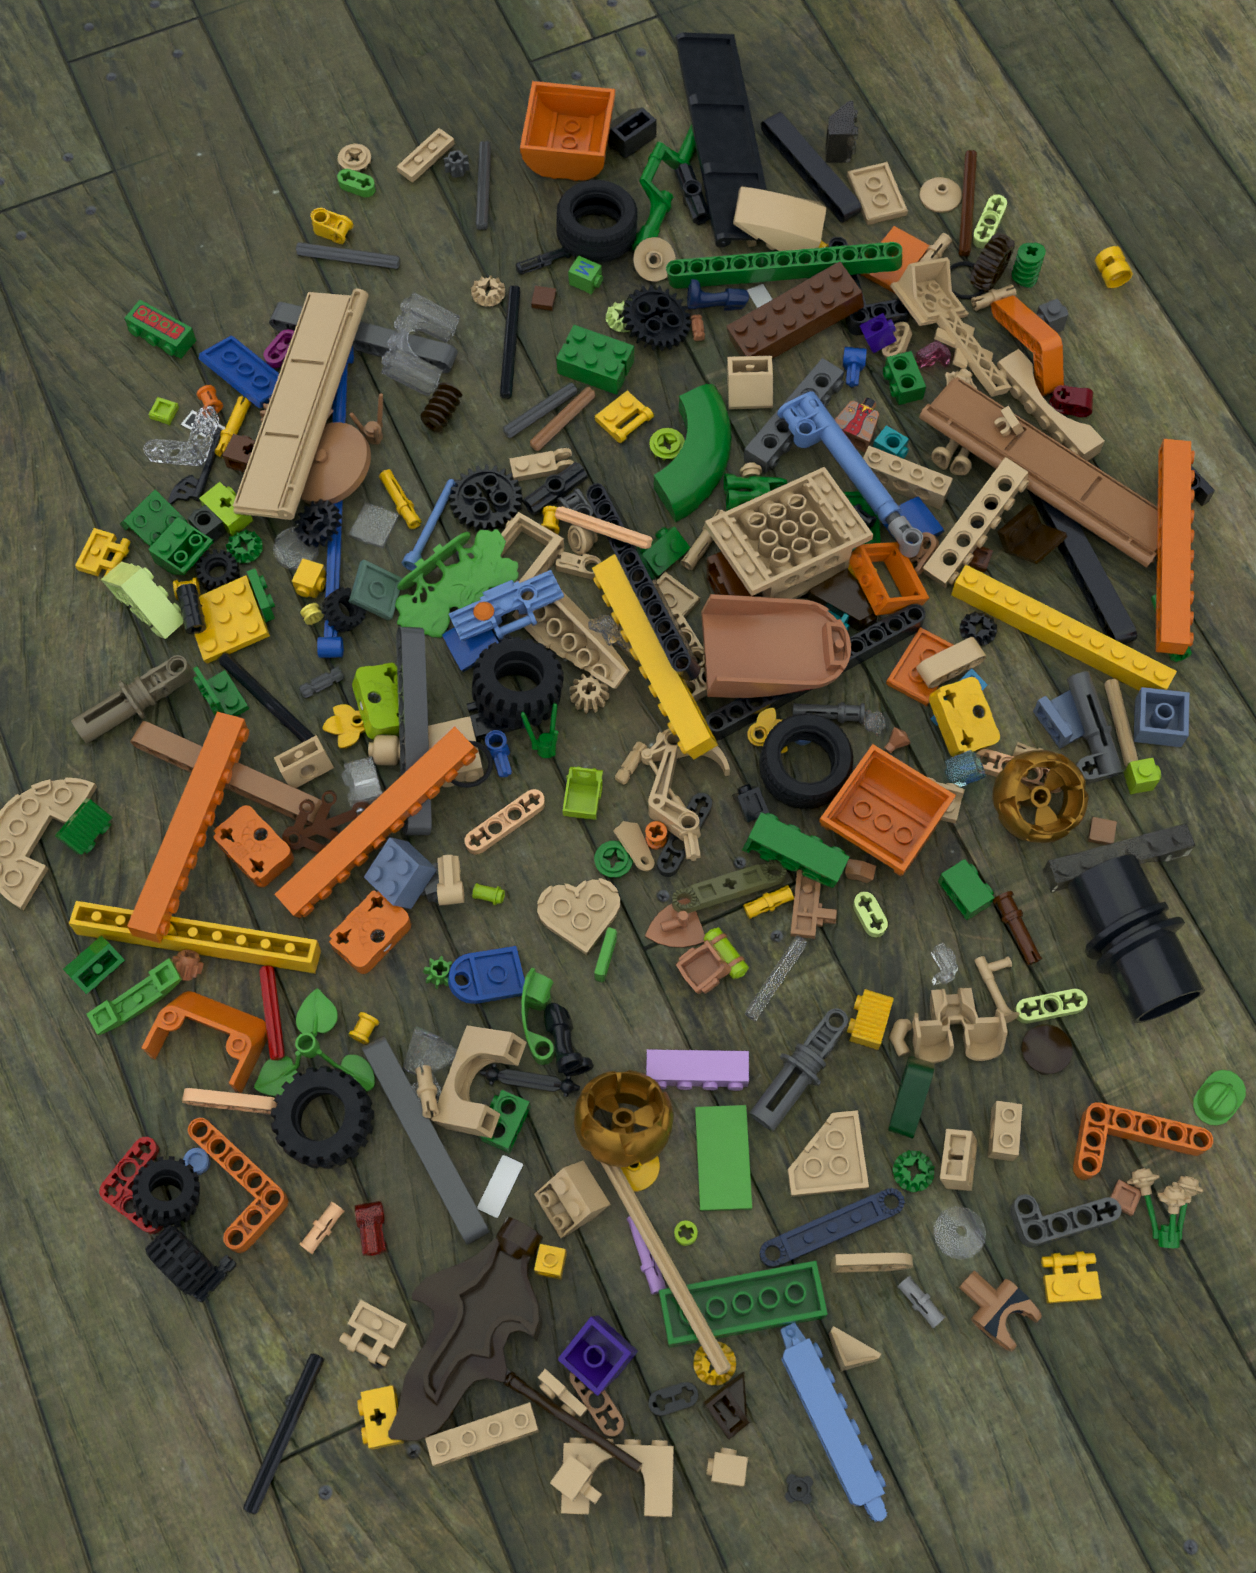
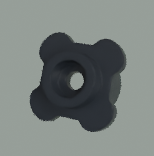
[785,1474,813,1504]

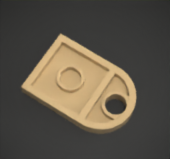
[830,1253,913,1273]

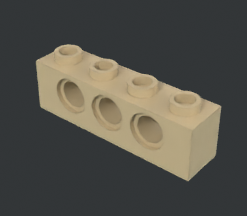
[863,446,953,510]
[425,1403,540,1467]

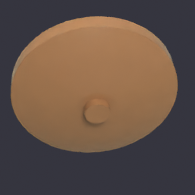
[300,422,371,505]

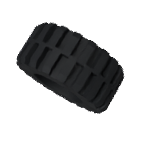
[472,637,564,729]
[271,1066,374,1169]

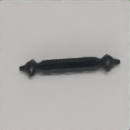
[480,1064,580,1097]

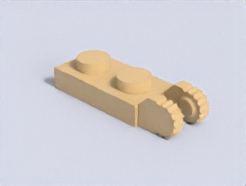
[509,448,574,481]

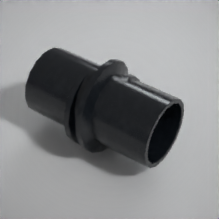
[1068,854,1205,1023]

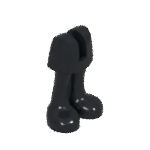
[544,1003,594,1076]

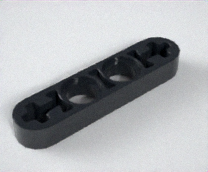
[657,793,712,877]

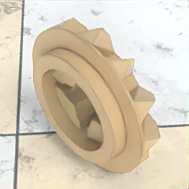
[338,144,371,172]
[471,275,505,306]

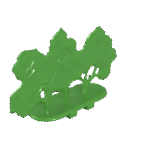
[395,529,519,638]

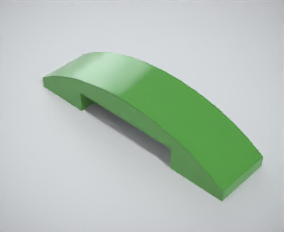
[87,958,182,1035]

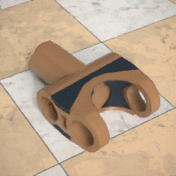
[959,1270,1042,1352]

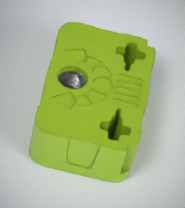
[352,663,399,740]

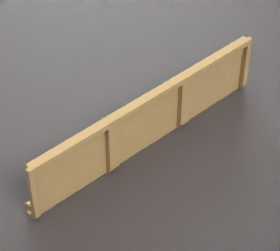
[233,289,369,520]

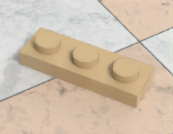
[397,128,455,183]

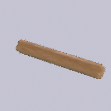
[530,387,595,451]

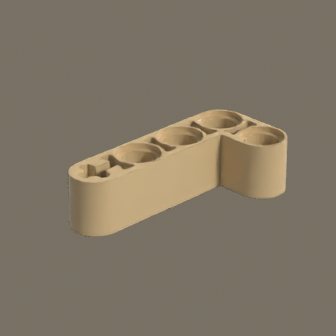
[667,608,707,701]

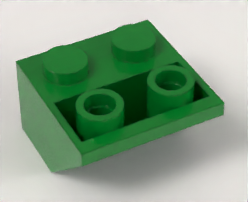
[148,517,214,575]

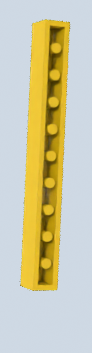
[592,554,718,759]
[951,565,1177,691]
[69,901,321,974]

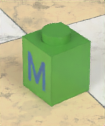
[568,256,603,294]

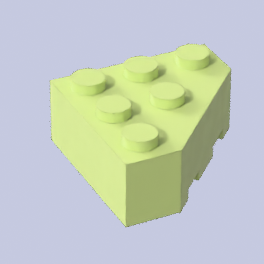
[101,562,183,639]

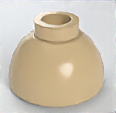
[568,524,598,555]

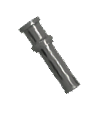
[793,702,865,724]

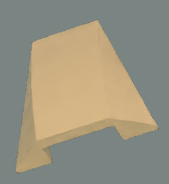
[733,187,826,251]

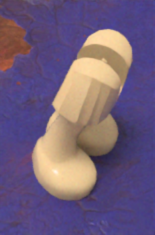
[931,439,972,475]

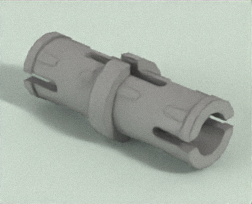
[897,1275,946,1328]

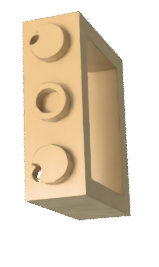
[501,512,564,599]

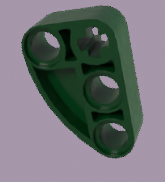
[888,1056,934,1139]

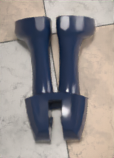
[687,279,749,311]

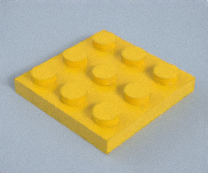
[194,575,270,664]

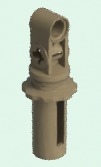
[71,655,194,744]

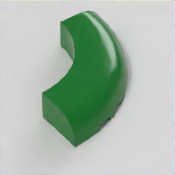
[654,384,732,523]

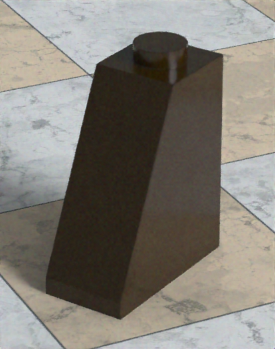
[807,568,878,631]

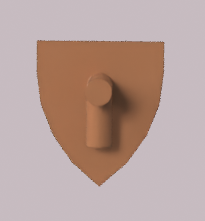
[645,898,705,948]

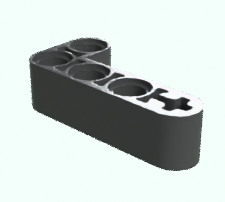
[1010,1194,1122,1248]

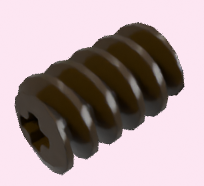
[420,382,463,433]

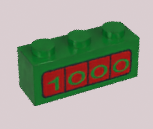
[124,300,197,359]

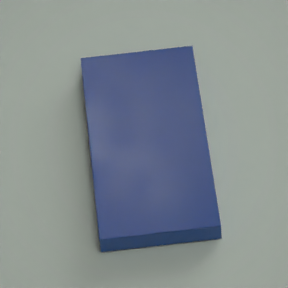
[199,335,279,409]

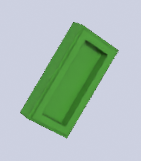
[594,927,617,982]

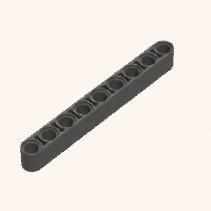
[269,302,458,373]
[396,627,432,835]
[361,1035,490,1245]

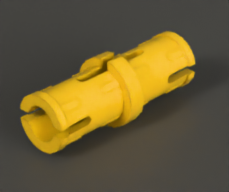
[743,885,794,919]

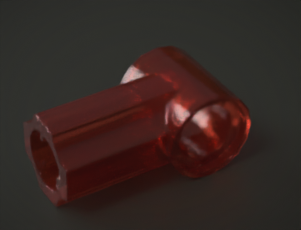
[355,1201,386,1256]

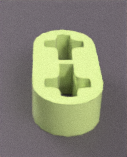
[853,892,888,938]

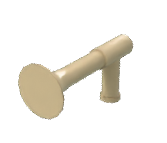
[974,956,1020,1024]

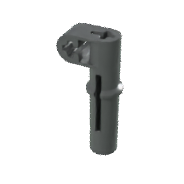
[1067,671,1124,785]

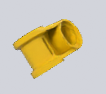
[311,208,354,244]

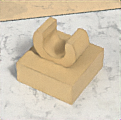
[994,405,1024,437]

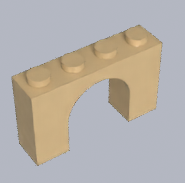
[431,1026,527,1138]
[561,1438,673,1517]

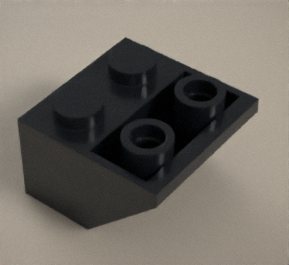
[608,107,657,158]

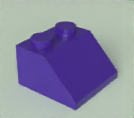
[557,1315,638,1396]

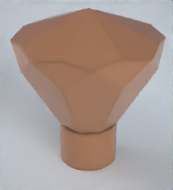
[884,727,911,754]

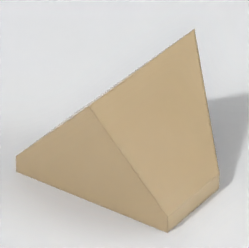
[829,1326,881,1372]

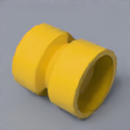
[1094,246,1133,288]

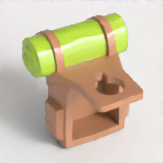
[676,927,749,994]

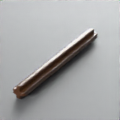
[959,150,977,257]

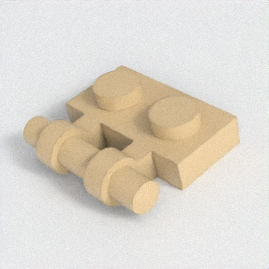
[339,1300,408,1367]

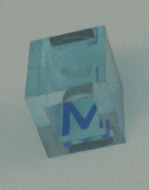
[945,750,986,787]

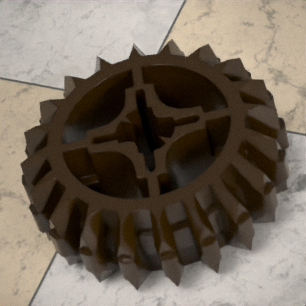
[970,232,1015,292]

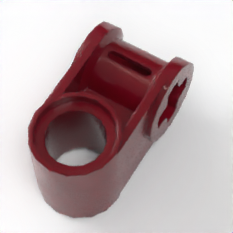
[1049,385,1093,417]

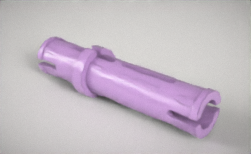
[626,1216,667,1295]

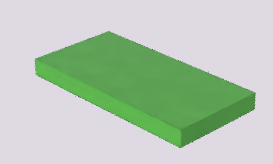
[695,1105,752,1211]

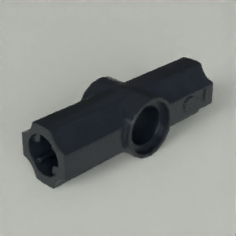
[674,163,710,225]
[523,462,588,516]

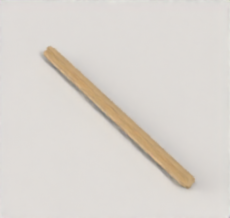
[601,1163,730,1375]

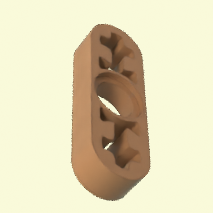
[570,1372,624,1437]

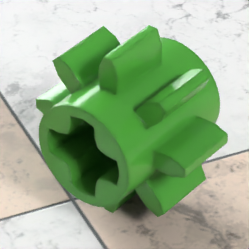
[423,956,452,989]

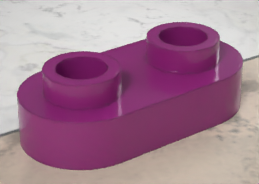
[264,329,294,368]

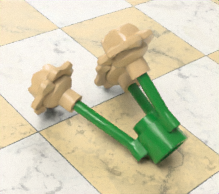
[1127,1168,1203,1248]

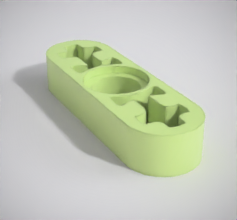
[972,195,1007,249]
[1014,989,1087,1024]

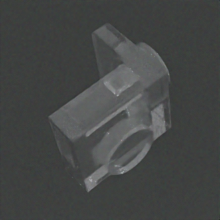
[931,942,959,986]

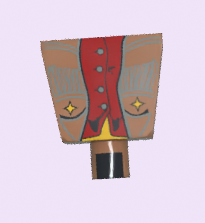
[835,398,879,453]

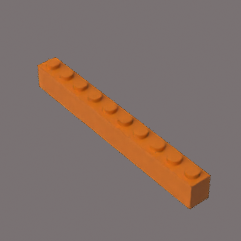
[1155,439,1195,655]
[127,712,249,943]
[274,726,478,918]

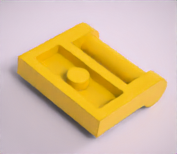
[595,390,654,443]

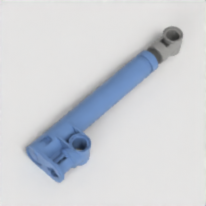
[777,391,923,557]

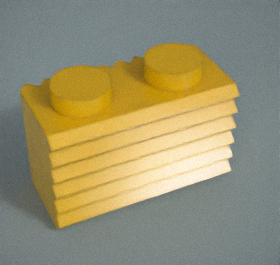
[847,989,894,1050]

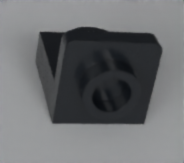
[732,784,769,823]

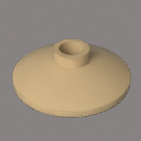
[920,177,962,213]
[633,237,675,282]

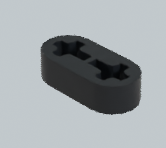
[648,1382,698,1417]

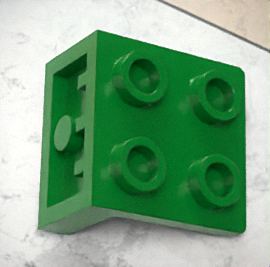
[119,490,187,547]
[193,666,249,717]

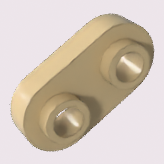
[882,322,912,359]

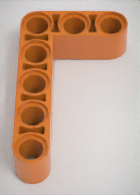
[991,295,1064,396]
[1073,1102,1213,1180]
[188,1118,288,1253]

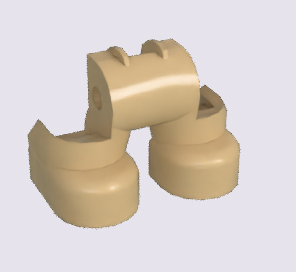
[912,988,1008,1063]

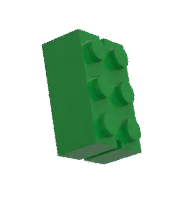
[556,325,634,395]

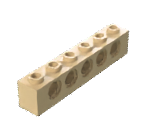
[923,457,1029,588]

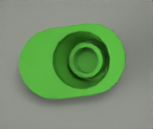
[1193,1070,1246,1126]

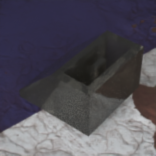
[825,101,858,163]

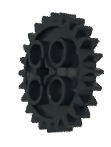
[621,285,692,351]
[449,464,523,532]

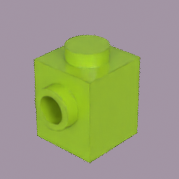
[1124,758,1161,794]

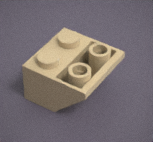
[727,356,773,409]
[534,1160,611,1238]

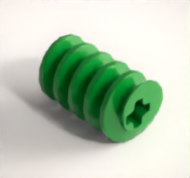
[1011,243,1046,288]

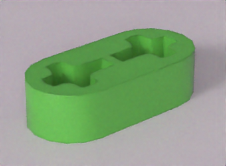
[337,169,376,197]

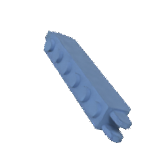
[780,1323,888,1522]

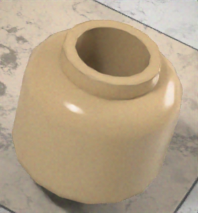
[368,735,400,766]

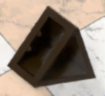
[702,1372,750,1440]

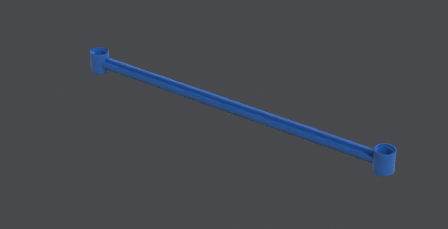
[317,345,354,658]

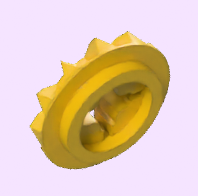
[693,1341,736,1386]

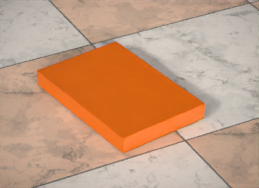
[860,226,930,294]
[886,627,953,706]

